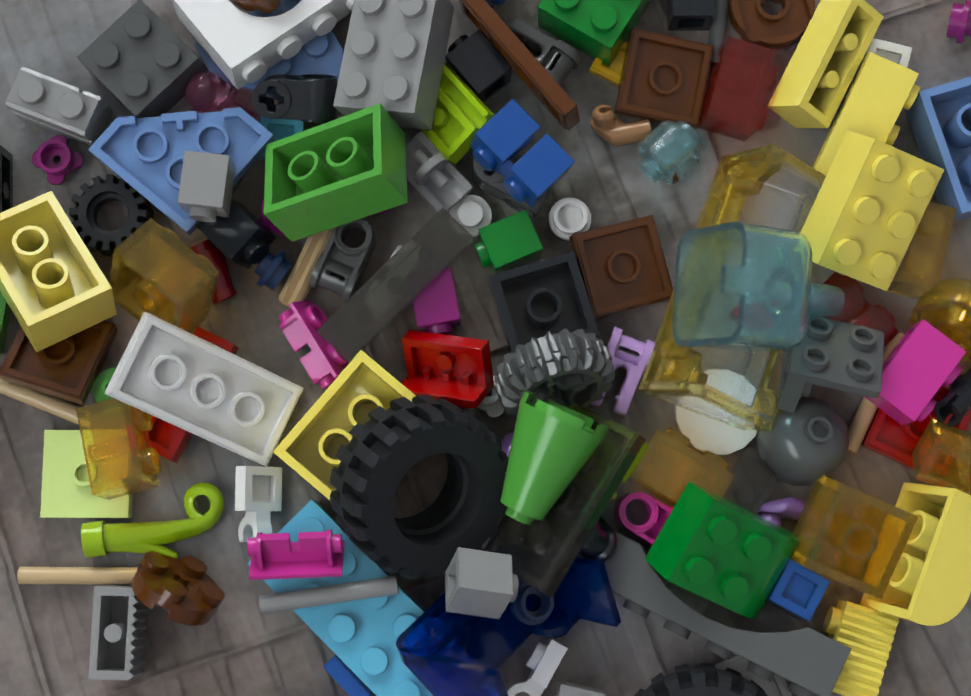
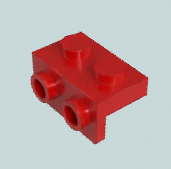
[401,330,494,409]

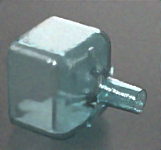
[672,222,845,352]

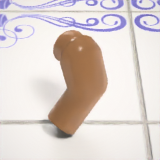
[590,104,652,146]

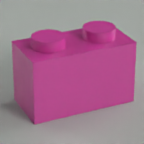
[864,319,967,425]

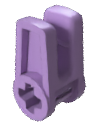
[591,327,655,418]

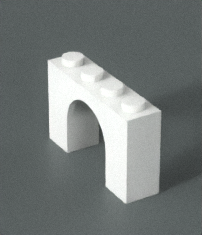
[172,0,354,90]

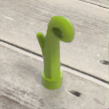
[81,482,224,559]

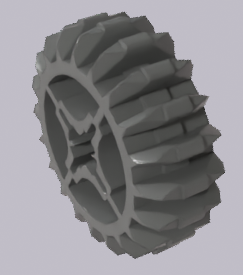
[494,328,615,421]

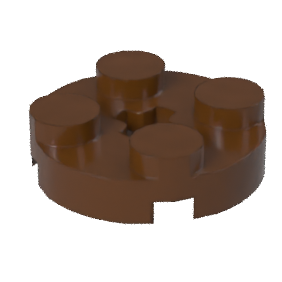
[728,0,815,49]
[131,551,225,626]

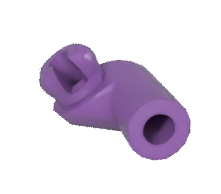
[757,496,824,527]

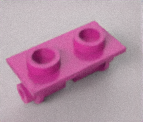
[278,300,350,390]
[247,530,345,580]

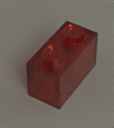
[699,36,778,141]

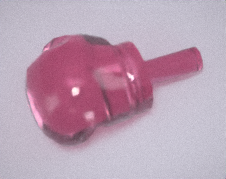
[184,70,258,119]

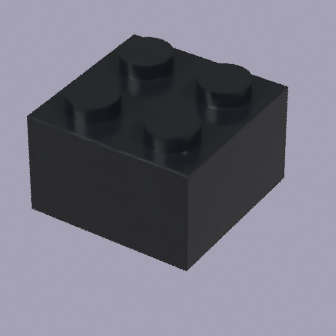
[489,251,600,353]

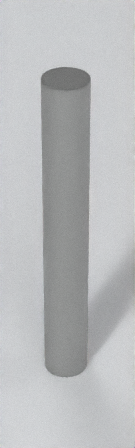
[259,576,399,614]

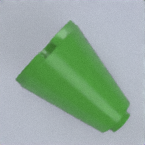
[500,390,609,525]

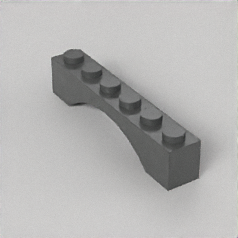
[576,532,851,696]

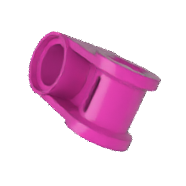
[613,492,673,548]

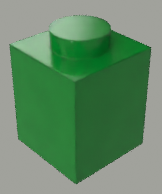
[474,210,543,274]

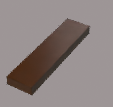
[459,0,580,131]

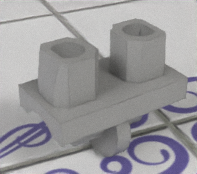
[406,131,473,218]

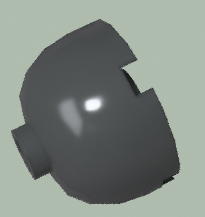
[756,397,849,486]

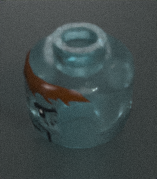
[638,120,702,184]

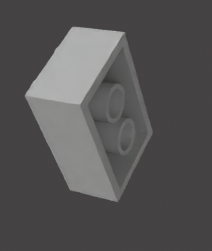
[333,0,454,130]

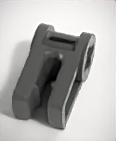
[509,18,582,89]

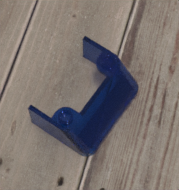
[396,545,621,696]

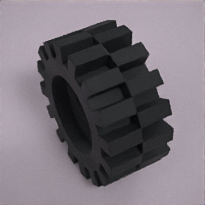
[69,174,154,257]

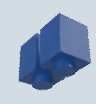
[470,99,575,207]

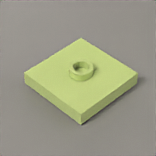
[40,430,135,518]

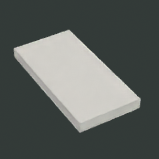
[104,312,304,467]

